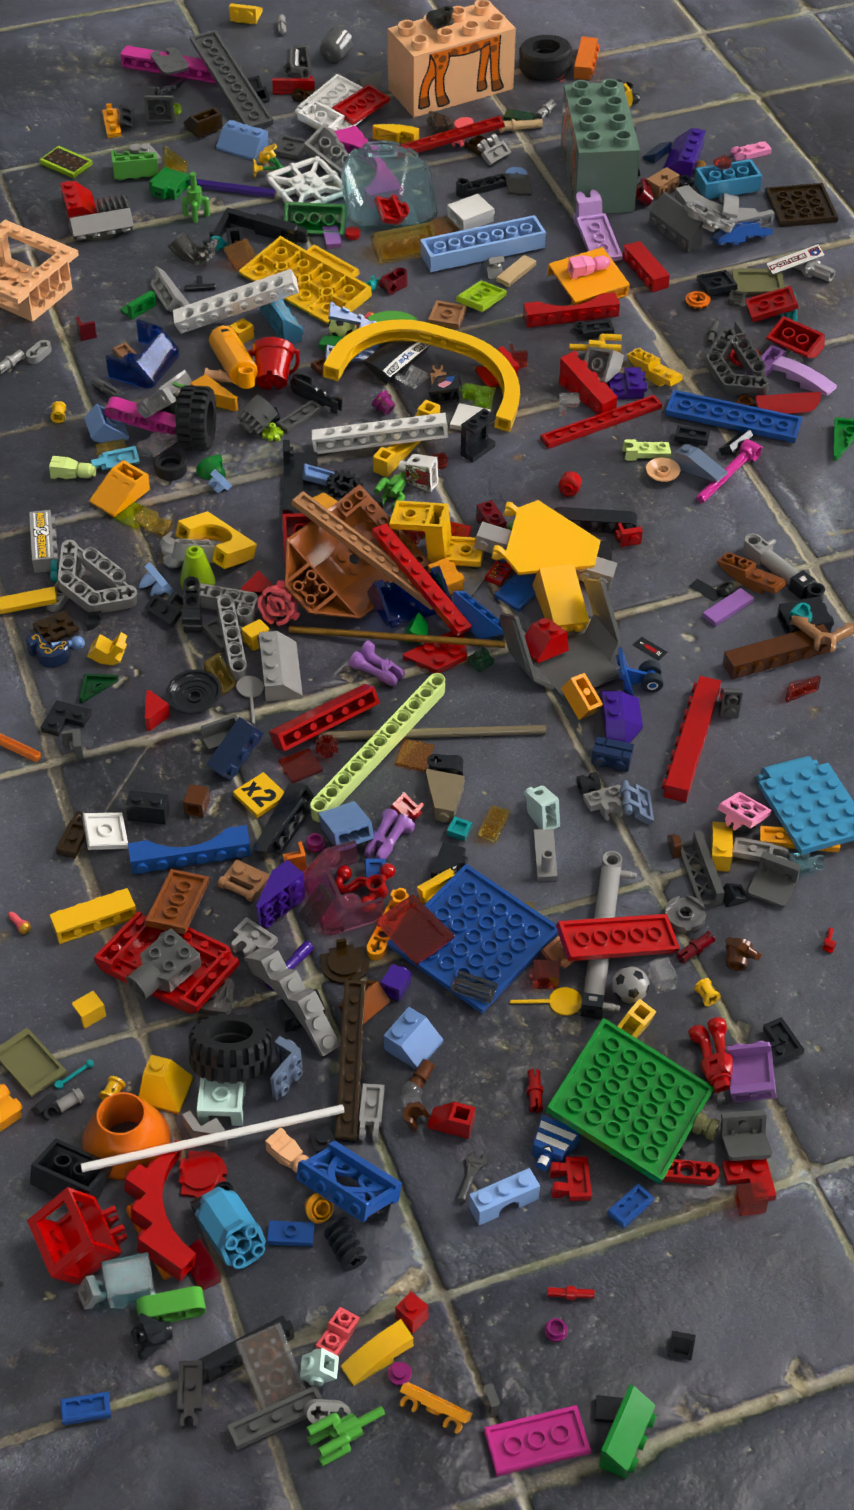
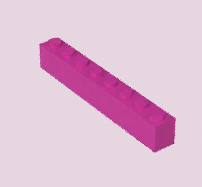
[120,45,216,83]

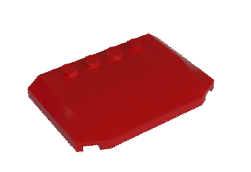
[94,912,239,1014]

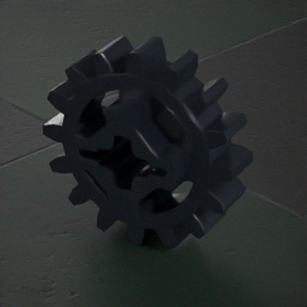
[326,470,363,498]

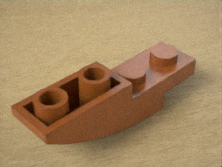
[717,552,786,594]

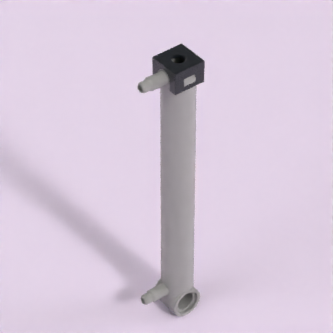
[580,851,637,1019]

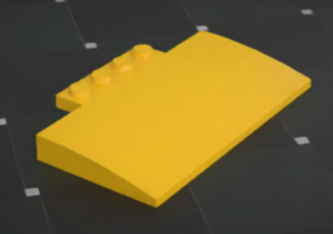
[238,236,372,325]

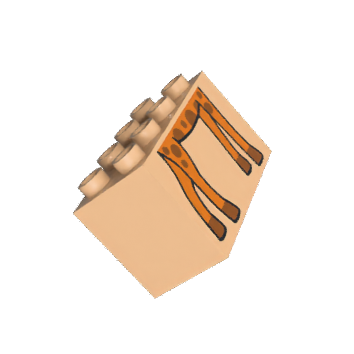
[388,0,516,117]

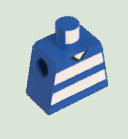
[532,1114,581,1171]

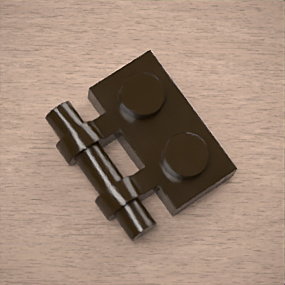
[33,610,79,644]

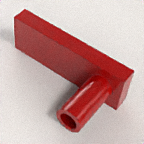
[272,75,315,94]

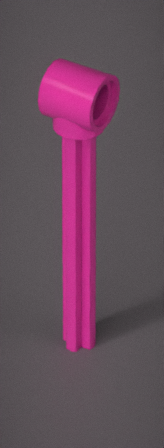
[696,439,763,503]

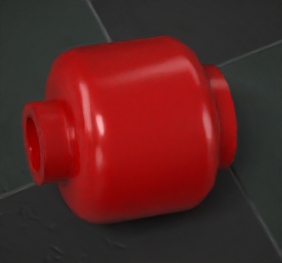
[558,471,582,497]

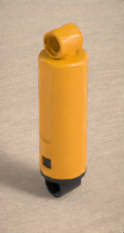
[208,323,258,389]

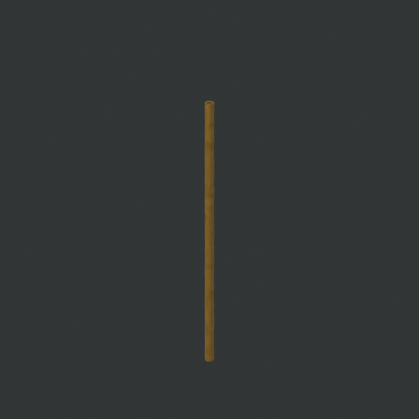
[289,626,506,648]

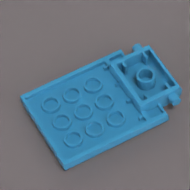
[756,756,854,855]

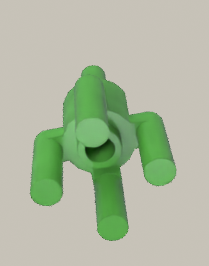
[181,172,210,223]
[373,471,406,510]
[306,1406,385,1467]

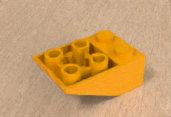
[89,460,150,517]

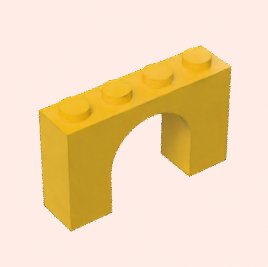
[175,511,257,569]

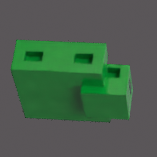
[149,167,190,200]

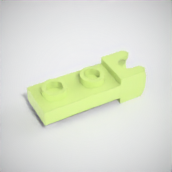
[622,439,671,461]

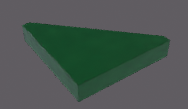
[79,674,119,704]

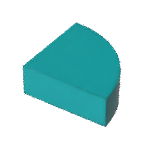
[211,236,227,252]

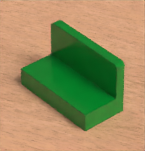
[121,291,156,320]

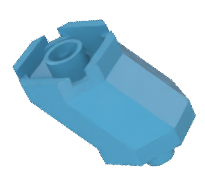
[195,1187,266,1269]

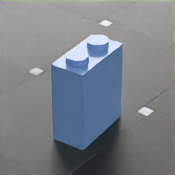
[318,801,374,851]

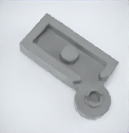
[130,143,162,164]

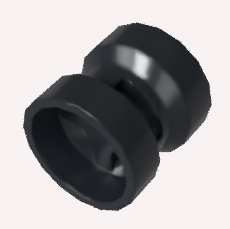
[576,772,601,795]

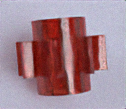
[316,735,338,758]

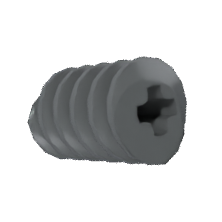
[97,194,130,213]

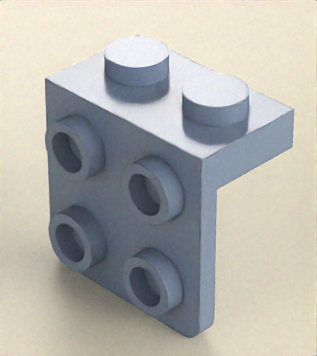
[270,1036,303,1100]

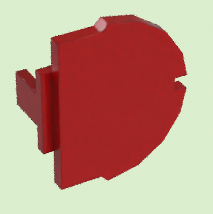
[179,1150,227,1199]

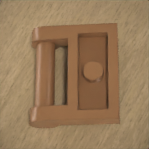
[217,859,270,903]

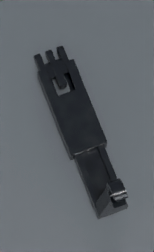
[203,207,308,248]

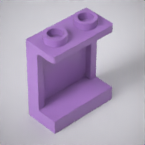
[727,1041,777,1103]

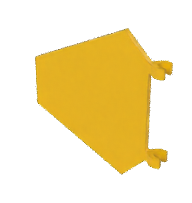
[491,500,601,575]

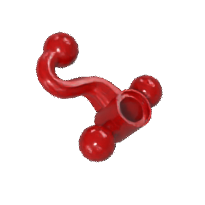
[335,863,395,912]

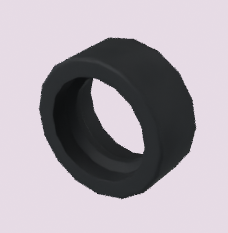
[154,450,187,481]

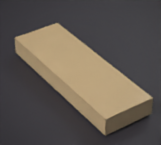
[496,255,537,287]

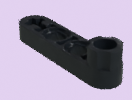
[456,173,510,198]

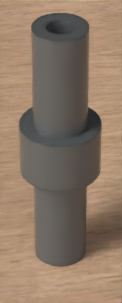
[707,320,719,345]

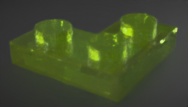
[463,383,496,409]

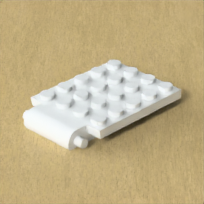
[295,74,366,131]

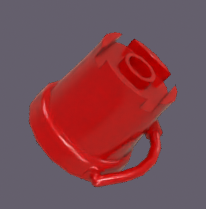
[248,337,300,390]

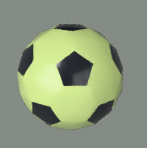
[328,319,356,337]

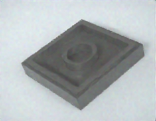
[274,135,307,161]

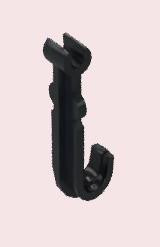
[290,373,343,414]

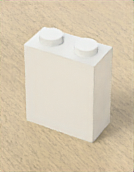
[447,194,495,231]

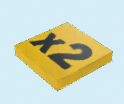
[233,772,284,818]

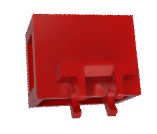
[27,1187,128,1285]

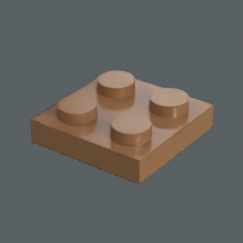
[428,300,467,330]

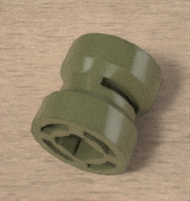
[692,1112,721,1141]

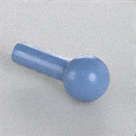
[50,636,85,649]

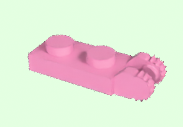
[730,141,772,161]

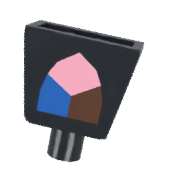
[428,371,463,405]

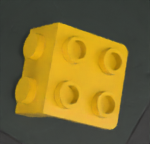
[229,3,263,24]

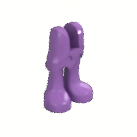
[349,640,405,686]
[364,809,415,860]

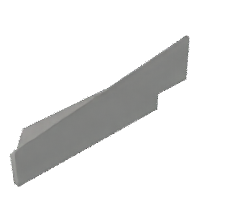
[151,266,189,312]

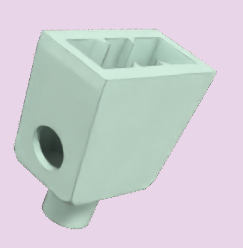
[524,786,560,829]

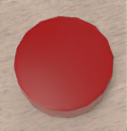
[345,226,360,240]

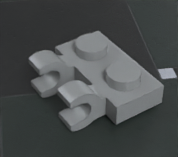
[477,133,511,166]

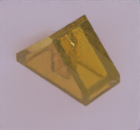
[163,145,188,173]
[203,652,237,694]

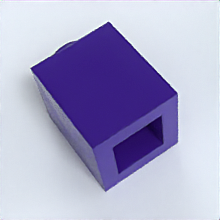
[381,964,411,1002]

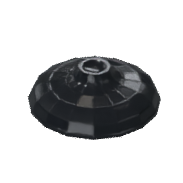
[166,669,221,715]

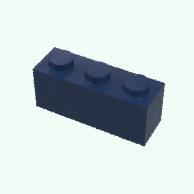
[207,717,264,780]

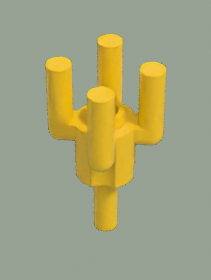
[569,334,622,353]

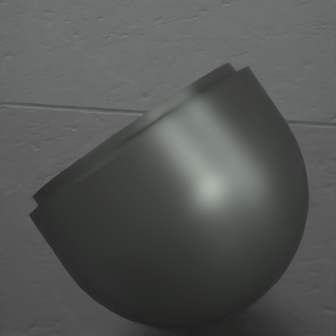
[716,582,735,598]

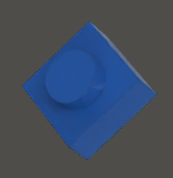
[364,859,386,878]

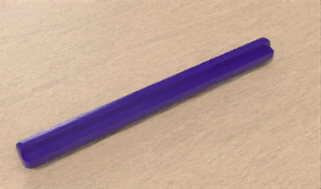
[189,179,276,198]

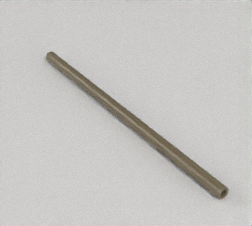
[319,725,546,741]

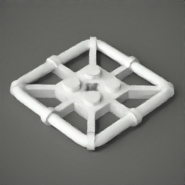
[266,156,350,203]

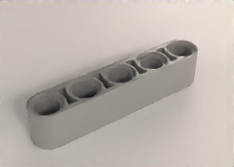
[217,594,246,681]

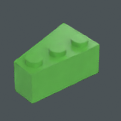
[111,150,158,180]

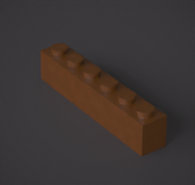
[722,624,830,679]

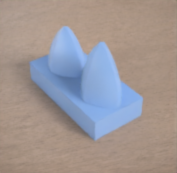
[139,562,175,596]

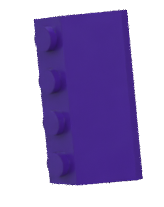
[663,128,706,178]

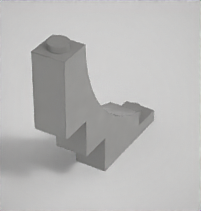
[674,185,774,227]

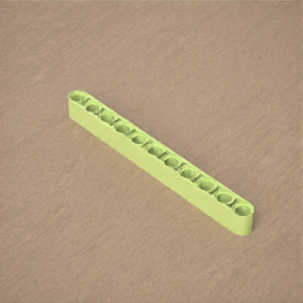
[310,673,445,822]

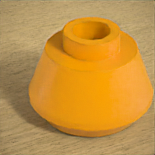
[304,1193,334,1224]

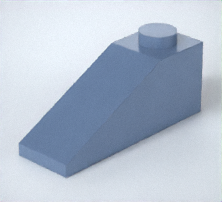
[675,444,727,482]

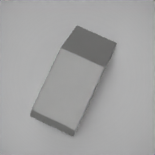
[182,1110,229,1147]

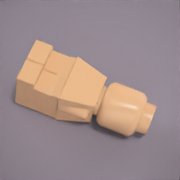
[265,1127,309,1174]

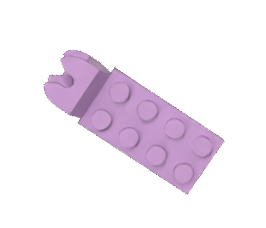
[573,190,623,261]

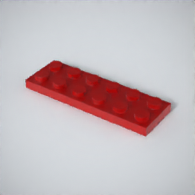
[556,914,680,961]

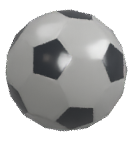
[612,966,650,1004]

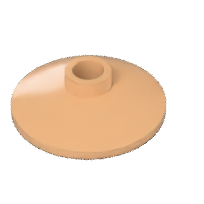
[646,458,680,482]

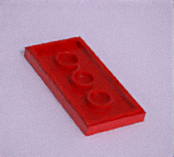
[332,84,390,125]

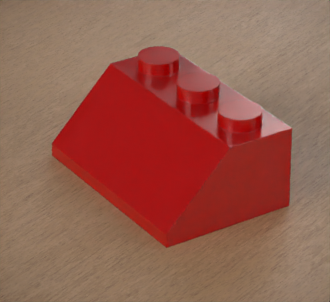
[60,181,98,221]
[766,316,825,358]

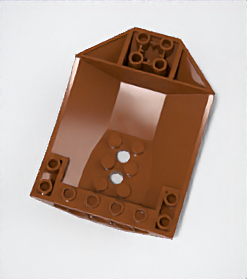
[284,484,431,619]

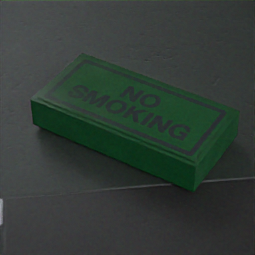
[504,109,535,121]

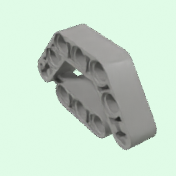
[58,540,137,613]

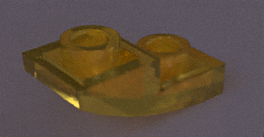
[478,805,510,842]

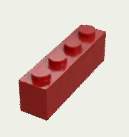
[622,241,670,292]

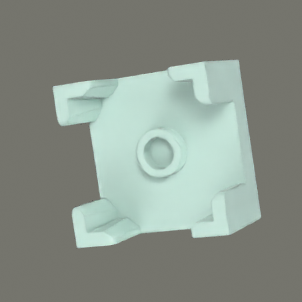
[197,1078,246,1126]

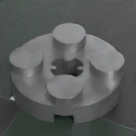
[665,896,706,935]

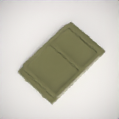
[0,1028,67,1097]

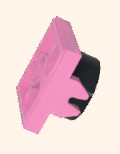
[718,792,772,833]

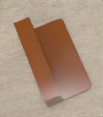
[338,981,390,1024]

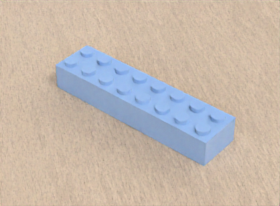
[420,215,546,272]

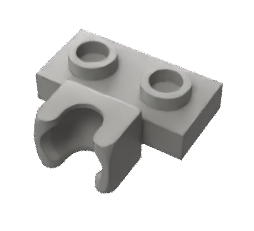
[583,785,623,821]
[231,917,278,962]

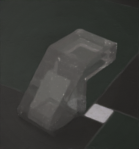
[395,365,430,389]

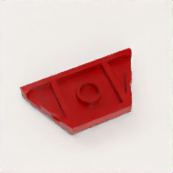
[402,631,468,673]

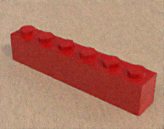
[269,684,380,751]

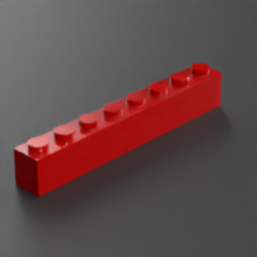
[661,676,721,803]

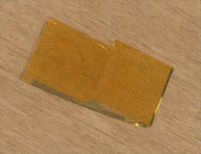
[134,507,174,537]

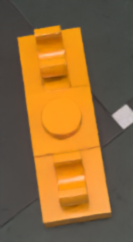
[102,103,122,138]
[400,1382,473,1433]

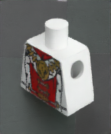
[398,454,438,492]

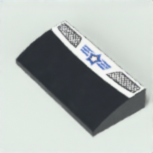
[363,341,430,384]

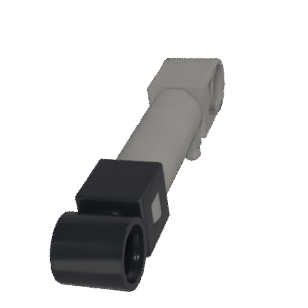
[743,533,825,602]

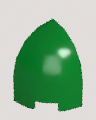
[196,454,226,480]
[403,612,428,644]

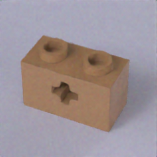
[646,167,680,199]

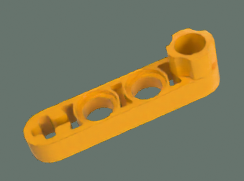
[367,888,409,961]

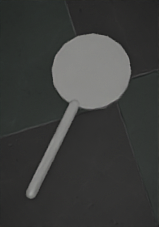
[236,676,264,725]

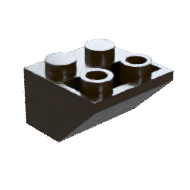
[183,107,223,138]

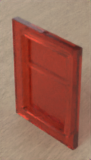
[375,894,455,965]

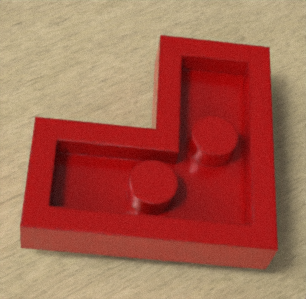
[722,1159,777,1202]

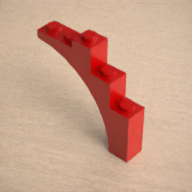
[124,1140,196,1281]

